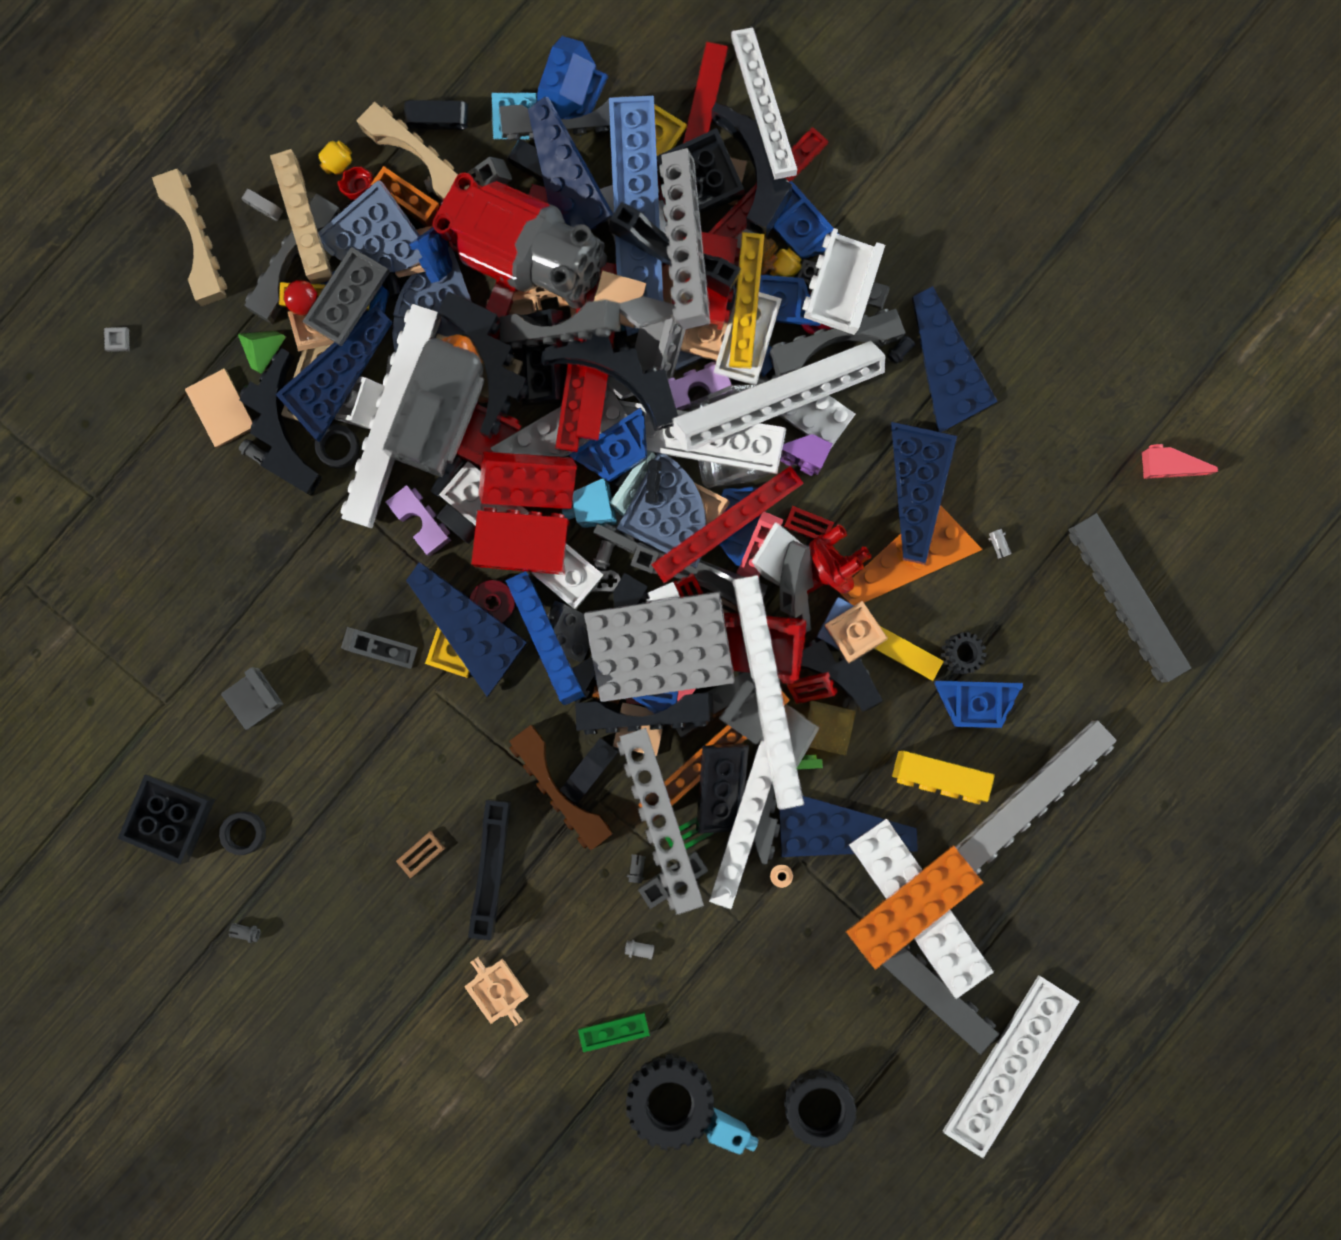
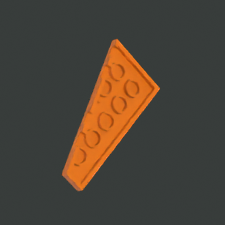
[838,505,982,606]

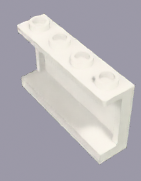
[802,228,885,335]

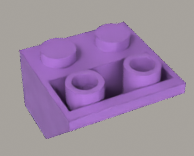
[780,434,833,476]

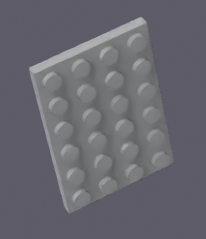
[584,591,735,702]

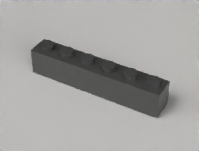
[882,944,999,1055]

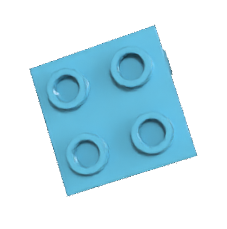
[492,93,537,139]

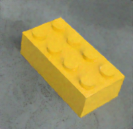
[892,750,994,805]

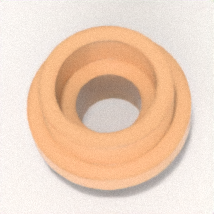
[770,864,793,888]

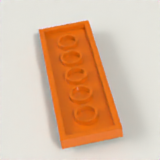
[846,846,983,970]

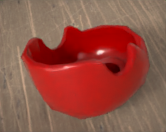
[338,167,373,200]
[284,280,318,316]

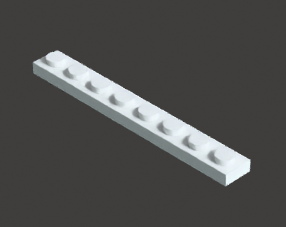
[731,28,797,179]
[709,736,772,909]

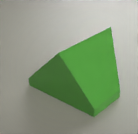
[238,331,286,374]

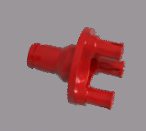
[807,524,871,595]

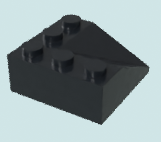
[657,128,745,218]
[118,774,215,865]

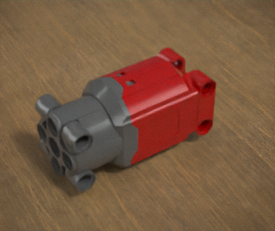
[433,173,607,309]

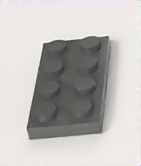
[302,247,390,346]

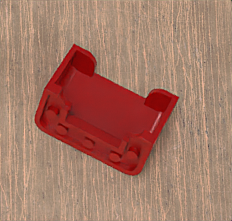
[723,612,806,684]

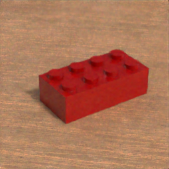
[478,451,577,509]

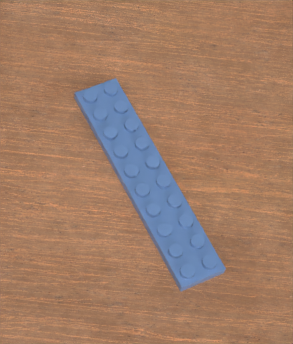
[609,96,663,301]

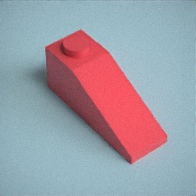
[1142,444,1218,479]
[736,512,783,579]

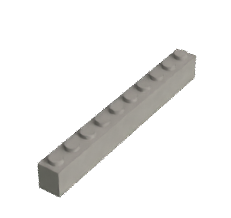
[956,721,1117,875]

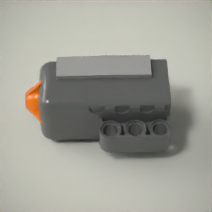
[382,334,485,477]

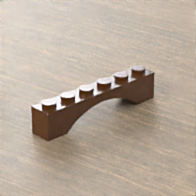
[509,725,613,850]

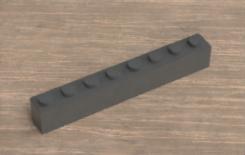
[1068,513,1191,683]

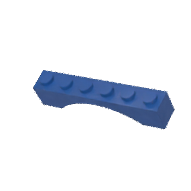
[506,571,585,706]

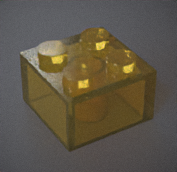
[806,701,856,755]

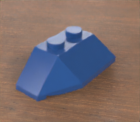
[536,36,596,119]

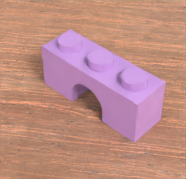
[668,361,732,411]
[386,485,451,557]

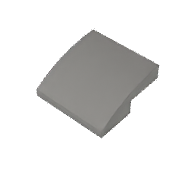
[784,705,819,767]

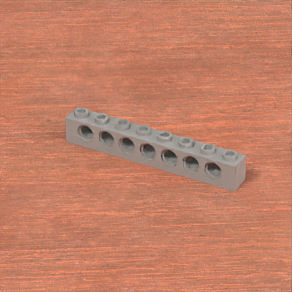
[659,148,710,329]
[617,728,704,914]

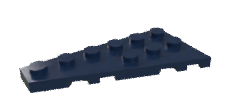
[528,97,613,232]
[912,286,998,433]
[276,305,392,442]
[891,422,957,565]
[406,562,528,697]
[779,796,918,857]

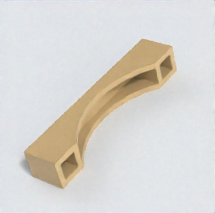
[356,102,469,201]
[270,149,333,284]
[152,169,227,306]

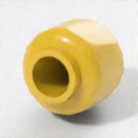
[319,140,352,174]
[769,248,802,277]

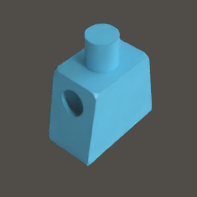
[562,478,618,528]
[704,1108,758,1154]

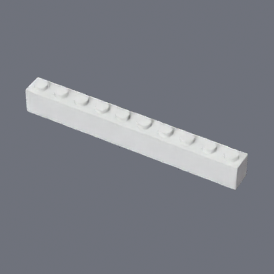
[341,304,442,528]
[673,341,885,452]
[733,576,804,809]

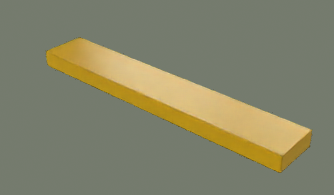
[729,232,764,369]

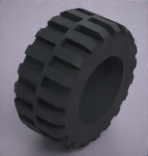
[626,1055,714,1151]

